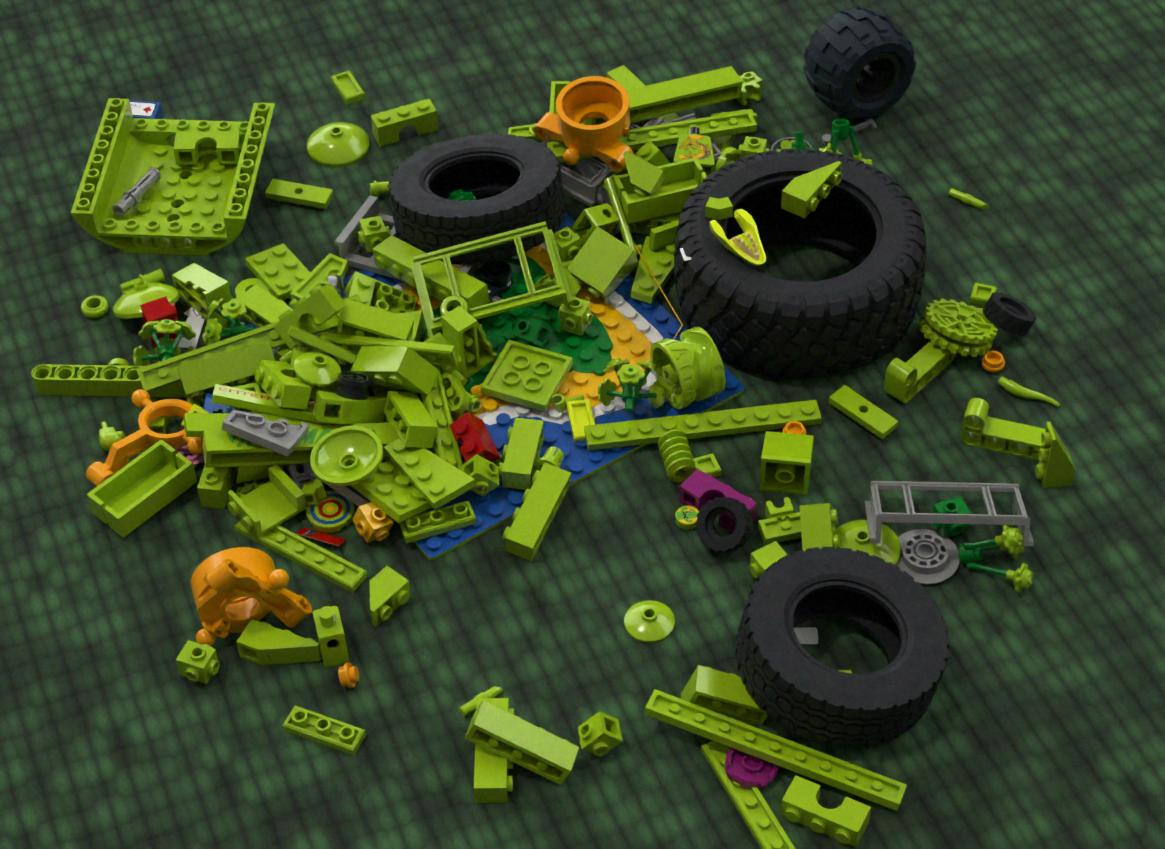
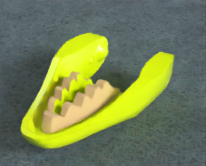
[709,209,766,266]

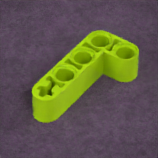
[884,340,957,403]
[961,398,1045,460]

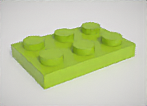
[245,243,310,300]

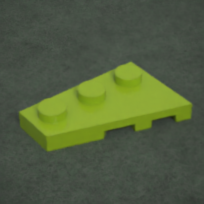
[290,253,349,300]

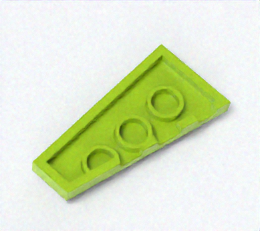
[631,236,675,304]
[384,438,477,510]

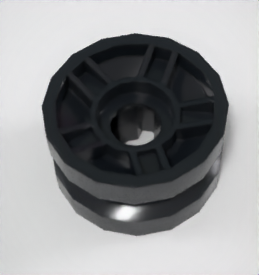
[480,260,513,293]
[335,372,371,400]

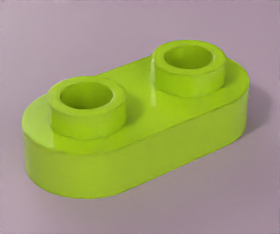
[441,373,470,414]

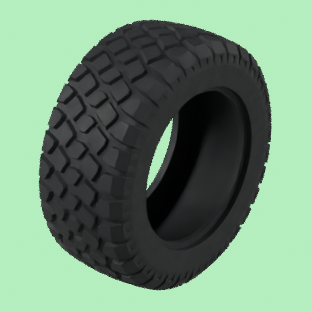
[674,149,926,378]

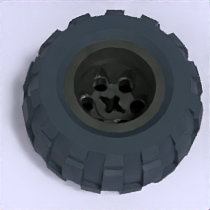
[803,7,916,120]

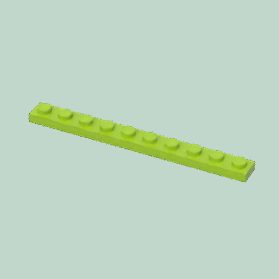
[547,110,757,162]
[137,294,361,392]
[584,400,822,451]
[644,689,907,811]

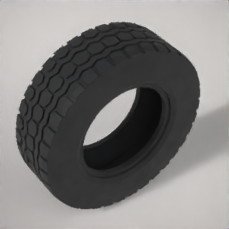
[389,133,565,265]
[735,547,949,748]

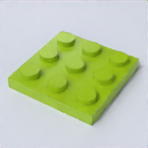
[481,340,573,412]
[351,459,432,523]

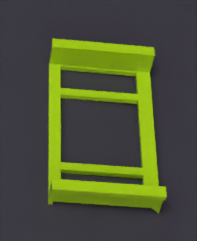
[411,221,573,338]

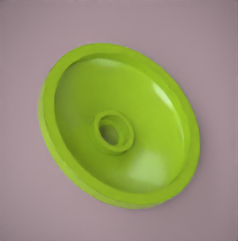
[307,122,370,167]
[113,281,180,319]
[310,426,383,486]
[835,520,901,565]

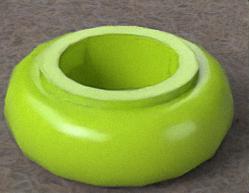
[81,295,109,318]
[440,295,469,316]

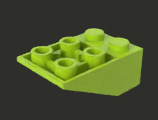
[343,271,417,314]

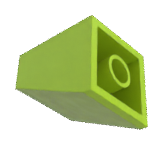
[567,226,639,300]
[760,431,814,495]

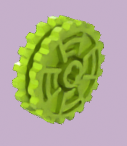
[919,299,998,357]

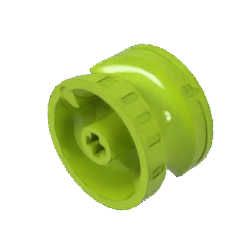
[650,326,726,409]

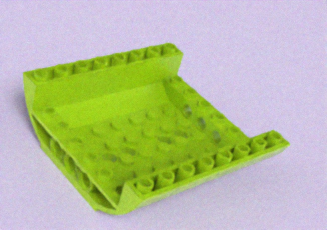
[71,98,275,256]

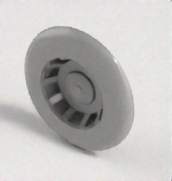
[896,529,960,585]

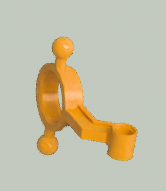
[86,389,203,487]

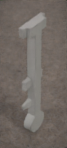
[822,118,877,144]

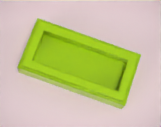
[331,71,366,105]

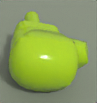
[99,421,125,451]

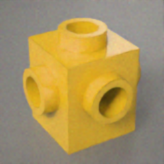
[352,502,394,543]

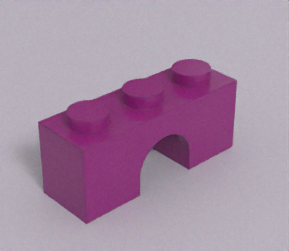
[680,469,757,533]

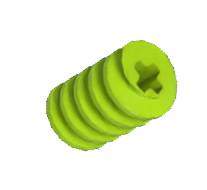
[658,429,696,483]

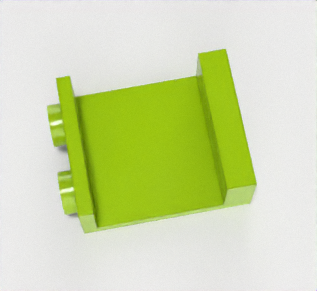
[227,464,306,538]

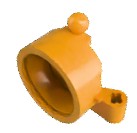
[533,76,634,173]
[191,547,312,646]

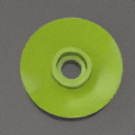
[293,352,341,386]
[624,600,675,643]

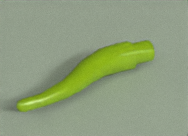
[998,376,1060,407]

